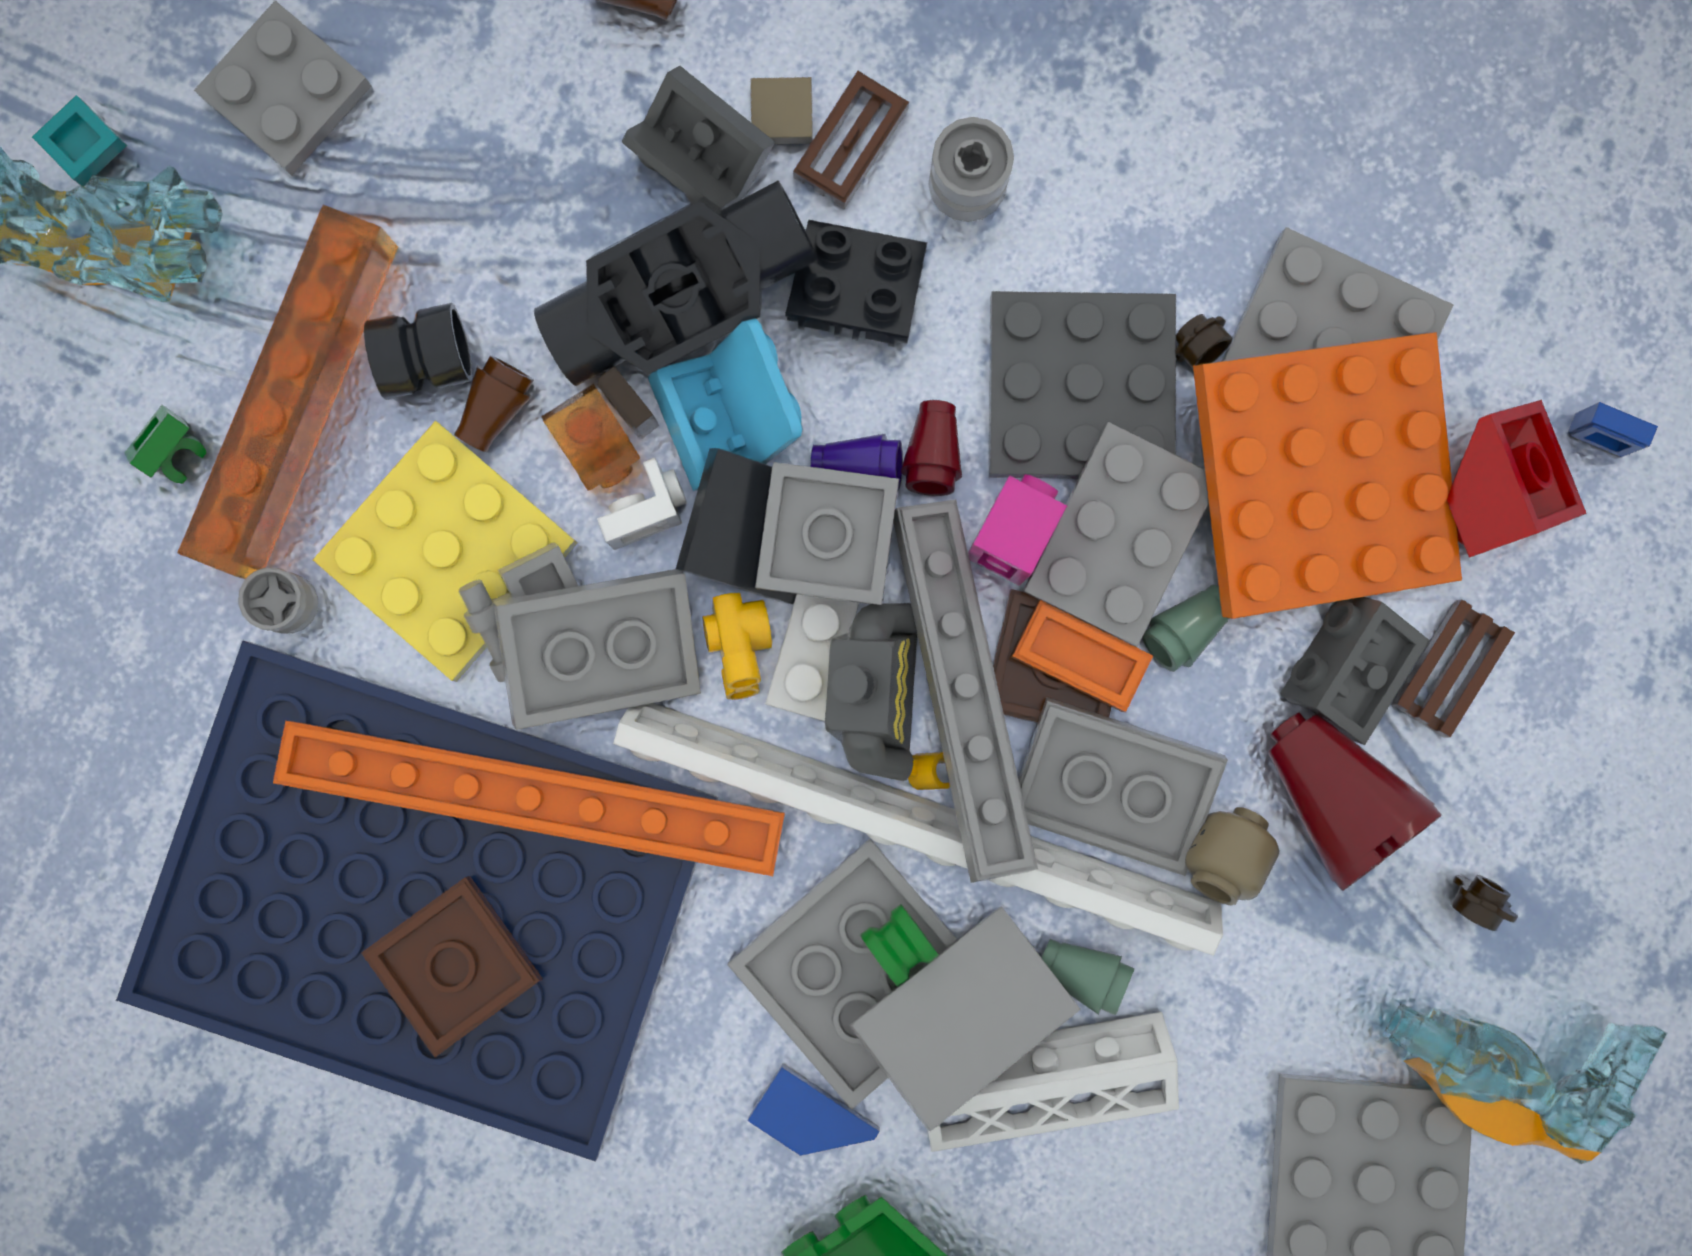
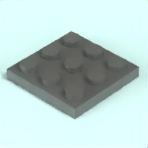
[988,291,1176,479]

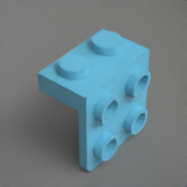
[648,319,802,491]

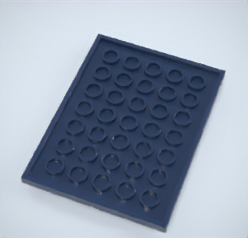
[116,640,718,1162]

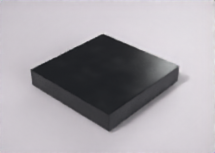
[676,448,796,604]

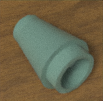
[1142,585,1229,672]
[1042,939,1135,1015]

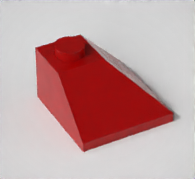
[1447,400,1587,558]

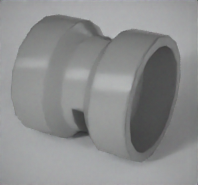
[238,567,318,634]

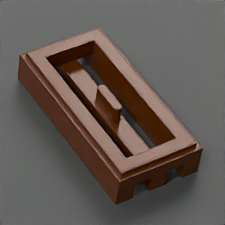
[793,70,909,209]
[1391,599,1515,738]

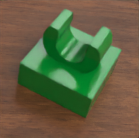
[125,405,207,484]

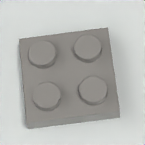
[194,0,372,176]
[755,462,899,606]

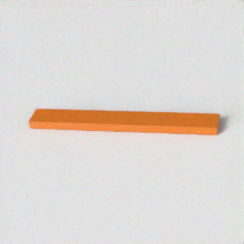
[273,721,785,876]

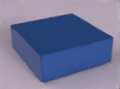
[1568,402,1658,457]

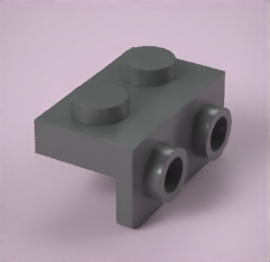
[622,66,775,210]

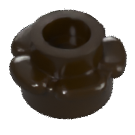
[1175,314,1233,369]

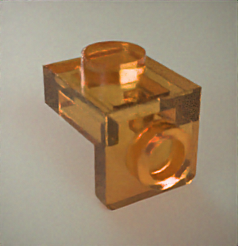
[541,383,640,491]

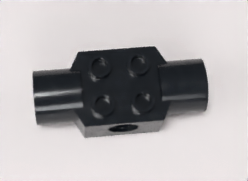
[534,180,819,386]

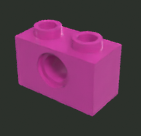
[968,474,1067,586]

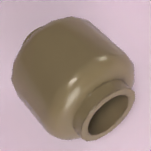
[1185,807,1280,906]

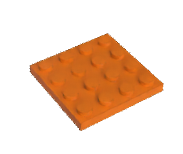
[1193,332,1462,619]

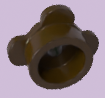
[1451,875,1518,931]

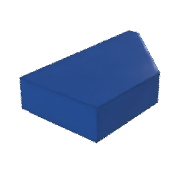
[748,1064,880,1156]

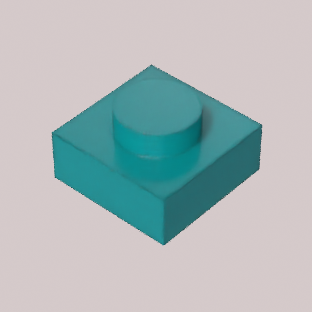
[32,95,128,187]

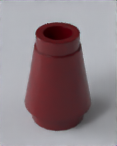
[901,400,962,496]

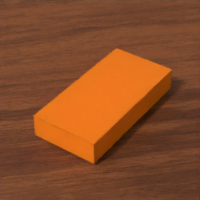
[1011,600,1153,712]

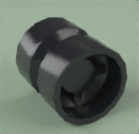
[364,303,472,400]

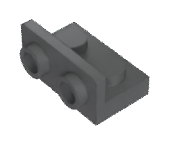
[1281,597,1430,745]

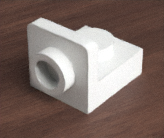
[597,458,687,550]

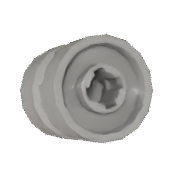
[928,117,1014,222]

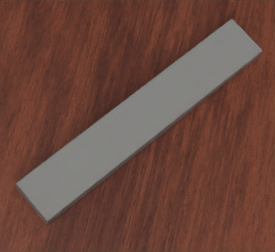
[893,499,1038,883]

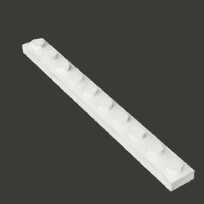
[613,703,1223,956]

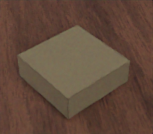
[751,77,813,144]

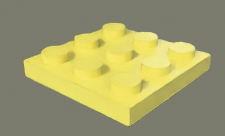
[313,420,578,682]

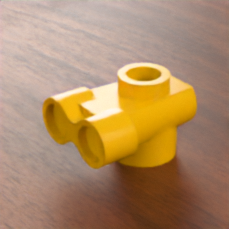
[702,593,772,700]

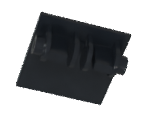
[785,219,927,347]

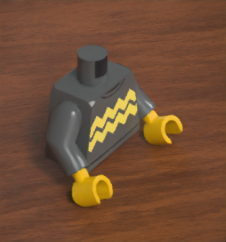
[825,603,950,790]

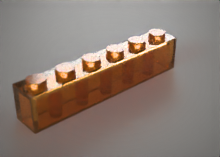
[177,204,398,579]

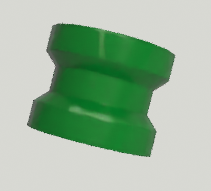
[860,904,939,986]

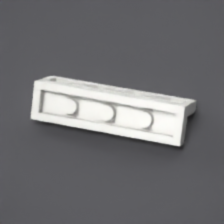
[928,1012,1179,1152]

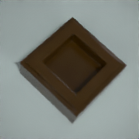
[597,366,659,438]

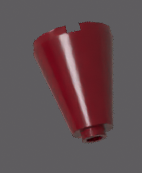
[1268,712,1442,891]

